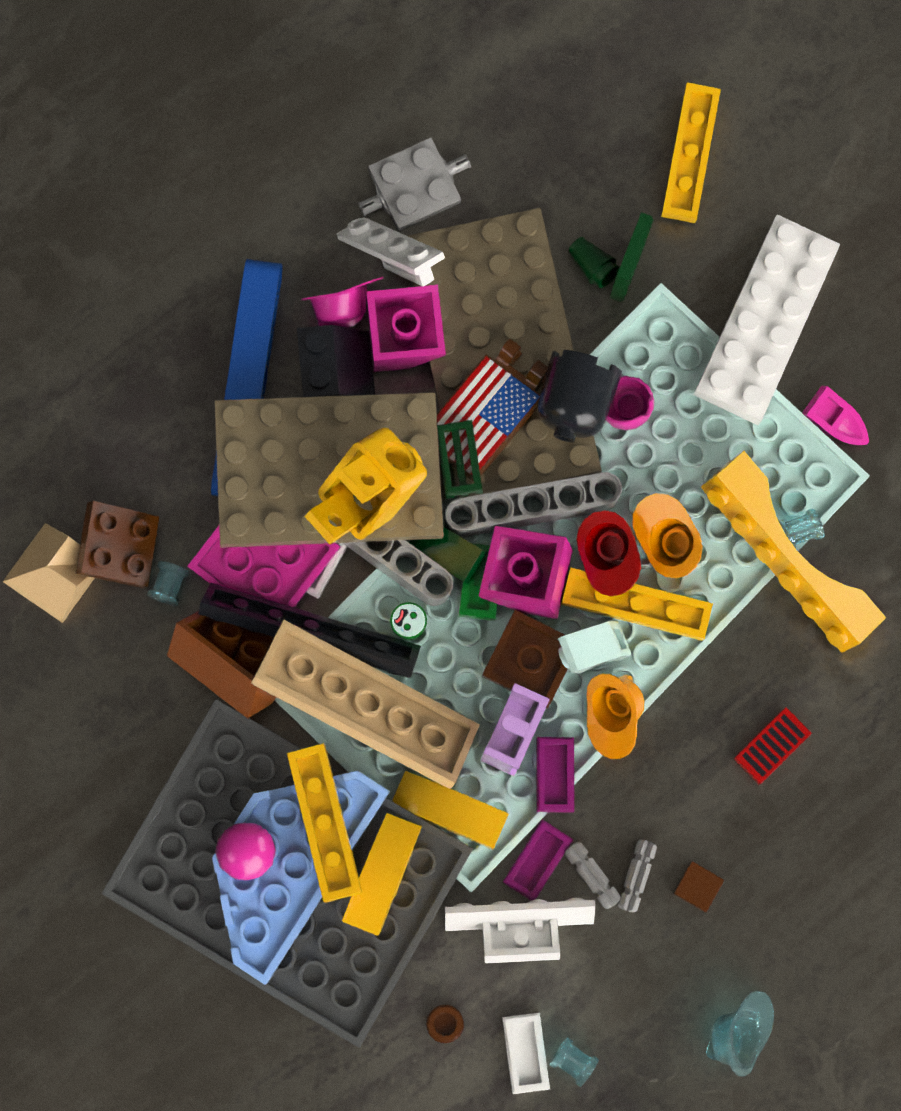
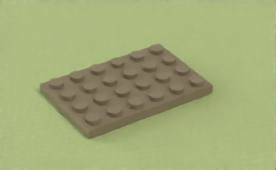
[215,393,444,548]

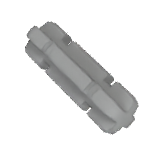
[618,839,657,912]
[565,842,621,909]

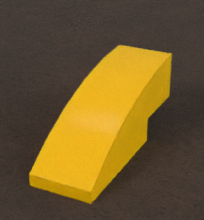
[392,771,509,850]
[342,813,422,936]

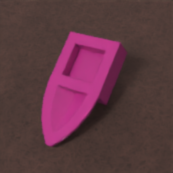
[802,386,869,445]

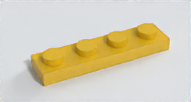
[661,82,721,223]
[561,567,713,641]
[287,743,362,903]

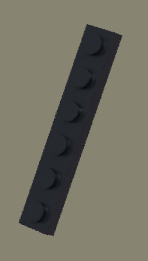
[198,583,421,678]

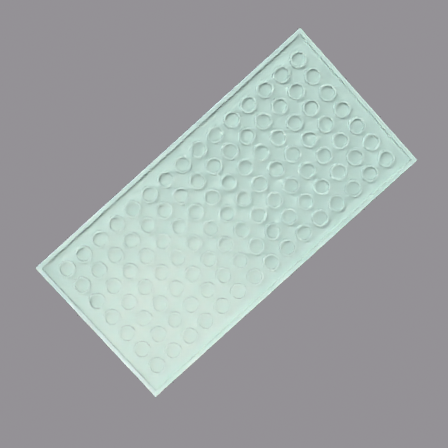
[274,283,870,893]

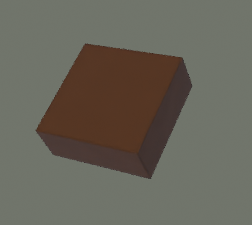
[673,861,724,913]

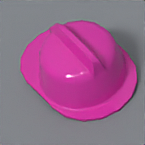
[301,277,384,328]

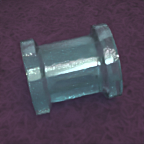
[779,508,825,548]
[147,561,189,606]
[549,1037,599,1087]

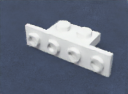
[337,217,445,286]
[445,898,595,963]

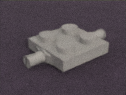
[358,138,471,232]

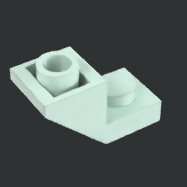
[558,621,632,673]

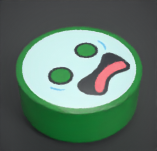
[390,602,427,640]

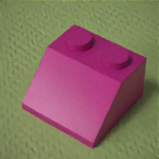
[366,285,446,372]
[479,526,573,619]

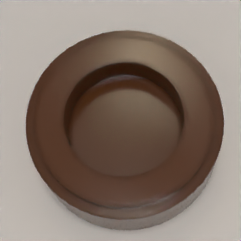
[426,1005,464,1043]

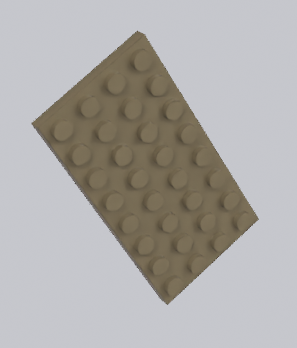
[408,208,602,498]

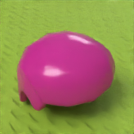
[606,376,655,431]
[215,823,276,880]

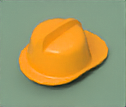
[632,493,703,578]
[587,674,645,759]

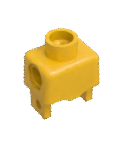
[305,427,427,544]

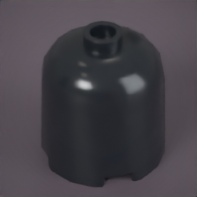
[538,350,622,443]

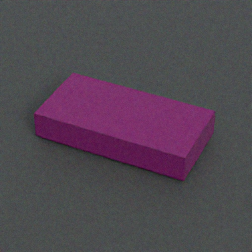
[536,737,574,813]
[502,819,573,901]

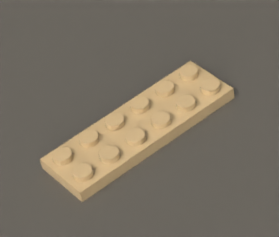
[251,620,480,789]

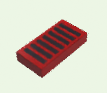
[733,707,812,785]

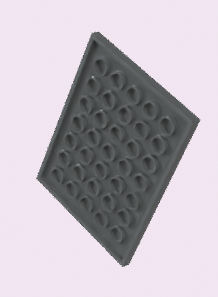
[102,699,473,1048]

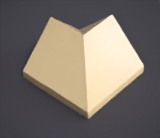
[3,523,95,623]

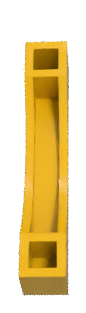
[701,451,886,653]

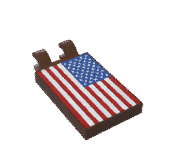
[437,339,548,482]

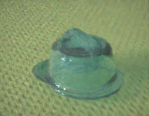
[706,991,774,1077]

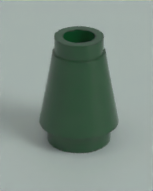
[568,237,619,288]

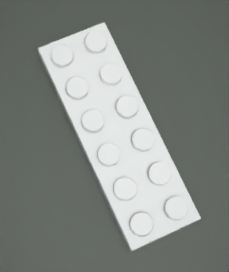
[693,214,840,425]

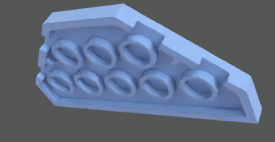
[212,771,390,985]

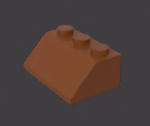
[167,611,277,719]

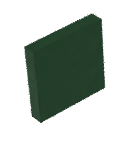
[610,212,654,302]

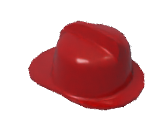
[576,510,641,597]

